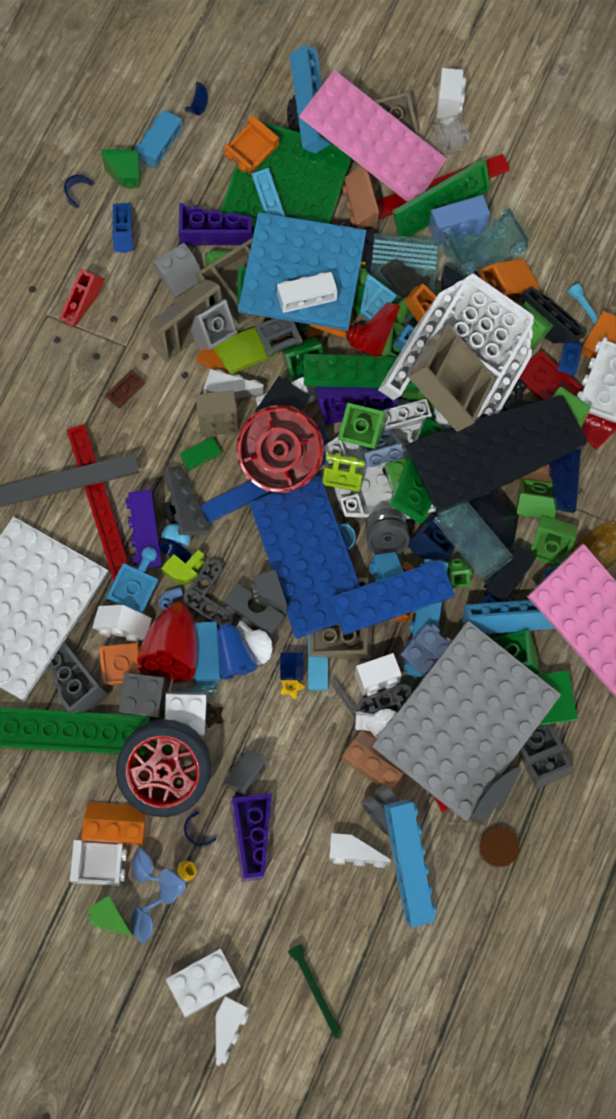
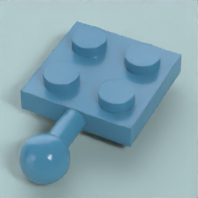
[106,547,158,613]

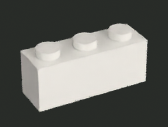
[277,272,338,313]

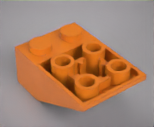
[476,259,540,301]

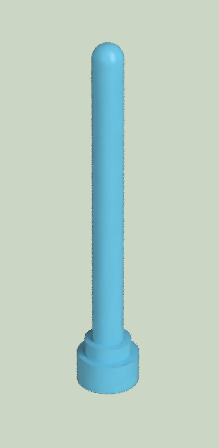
[567,283,599,325]

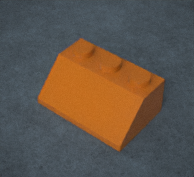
[81,802,147,846]

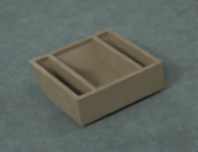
[196,238,259,330]
[148,280,221,363]
[408,323,495,432]

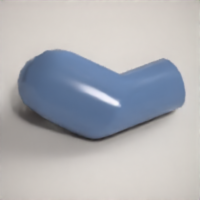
[159,587,183,610]

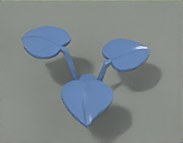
[131,848,186,944]

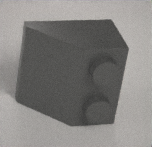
[251,570,287,617]
[224,750,268,797]

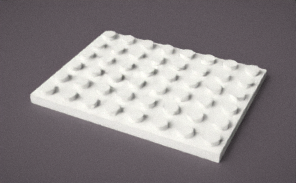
[0,517,109,702]

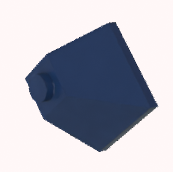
[408,514,461,559]

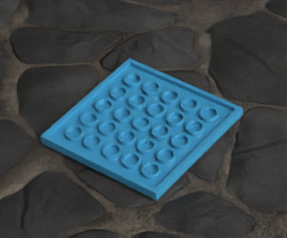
[238,212,366,331]

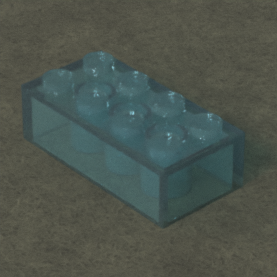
[433,502,514,582]

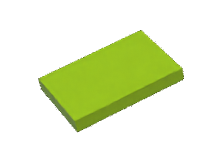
[213,327,279,374]

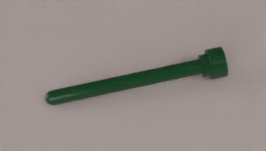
[288,944,341,1039]

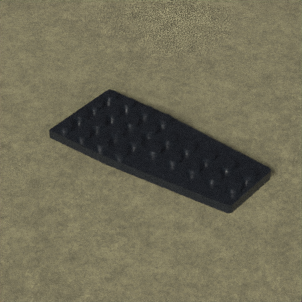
[404,395,587,514]

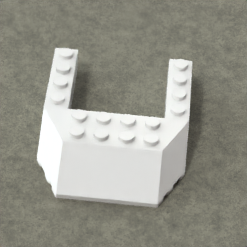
[378,274,534,419]

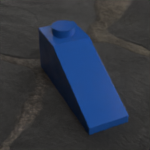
[112,203,133,253]

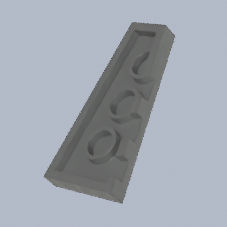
[164,467,211,535]

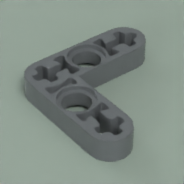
[184,559,233,627]
[357,684,413,714]

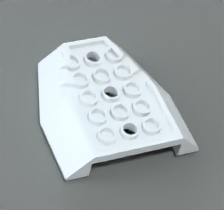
[324,399,436,519]

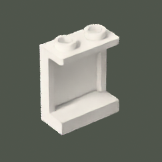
[70,840,127,886]

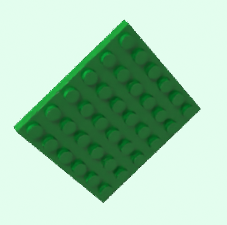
[220,121,352,229]

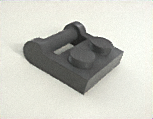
[255,318,303,357]

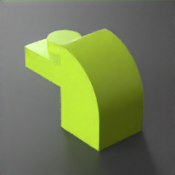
[161,550,205,585]

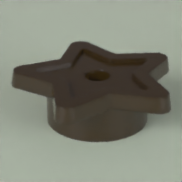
[205,703,223,728]

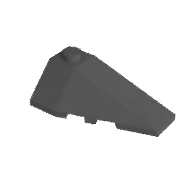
[49,641,109,714]

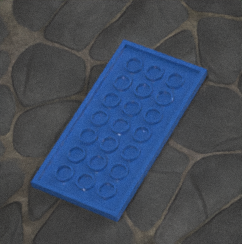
[249,475,360,639]

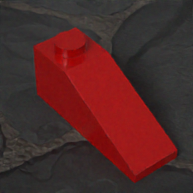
[59,268,105,327]
[353,303,400,356]

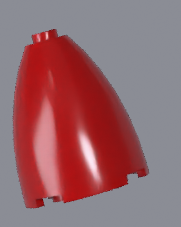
[137,602,198,683]

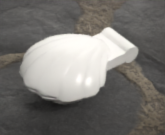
[236,621,273,665]
[355,709,397,738]

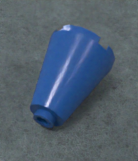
[217,623,258,680]

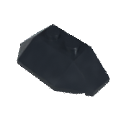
[521,287,586,343]
[460,489,519,555]

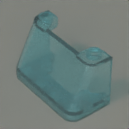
[443,208,529,274]

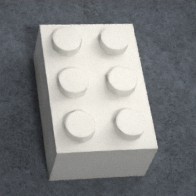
[165,949,240,1018]

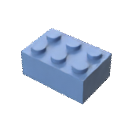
[428,195,490,246]

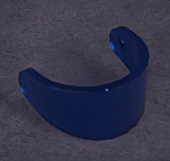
[185,82,208,116]
[64,175,94,208]
[159,537,192,564]
[184,811,217,848]

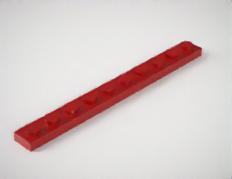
[67,424,129,581]

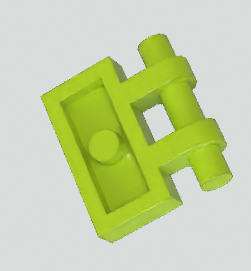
[323,453,365,492]

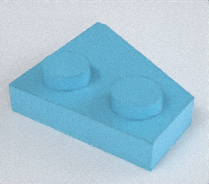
[360,274,397,321]

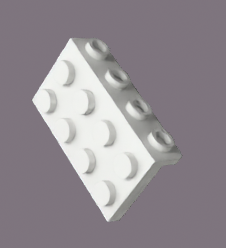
[577,337,616,423]

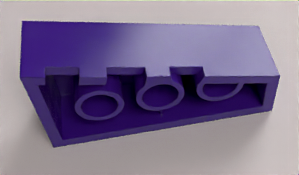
[178,203,252,245]
[316,386,398,425]
[125,489,162,569]
[230,793,272,882]

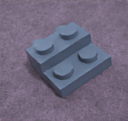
[357,429,404,467]
[399,624,452,677]

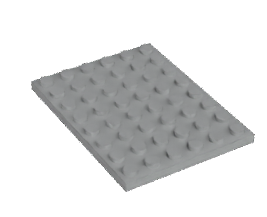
[371,621,561,821]

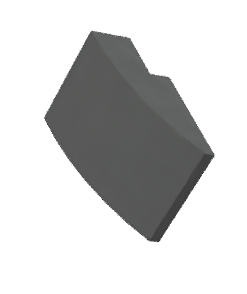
[518,724,573,789]
[470,767,521,826]

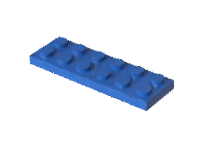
[330,560,455,635]

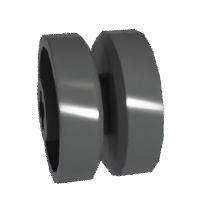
[365,508,409,555]
[361,784,400,836]

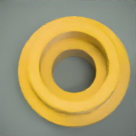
[178,860,197,881]

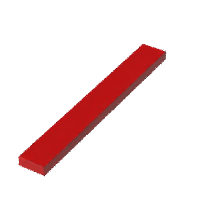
[376,154,510,220]

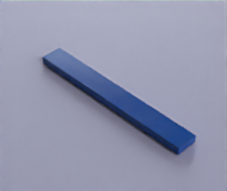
[200,440,332,524]

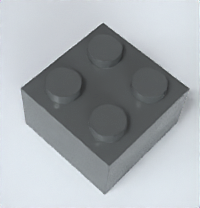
[119,672,166,717]

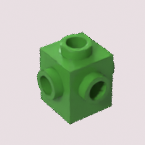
[446,558,473,589]

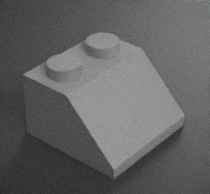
[154,243,201,299]
[191,299,237,350]

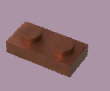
[105,369,145,409]

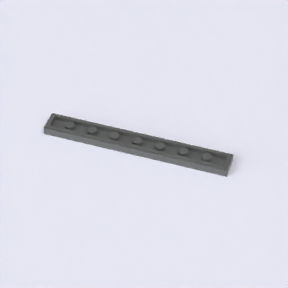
[0,454,140,507]

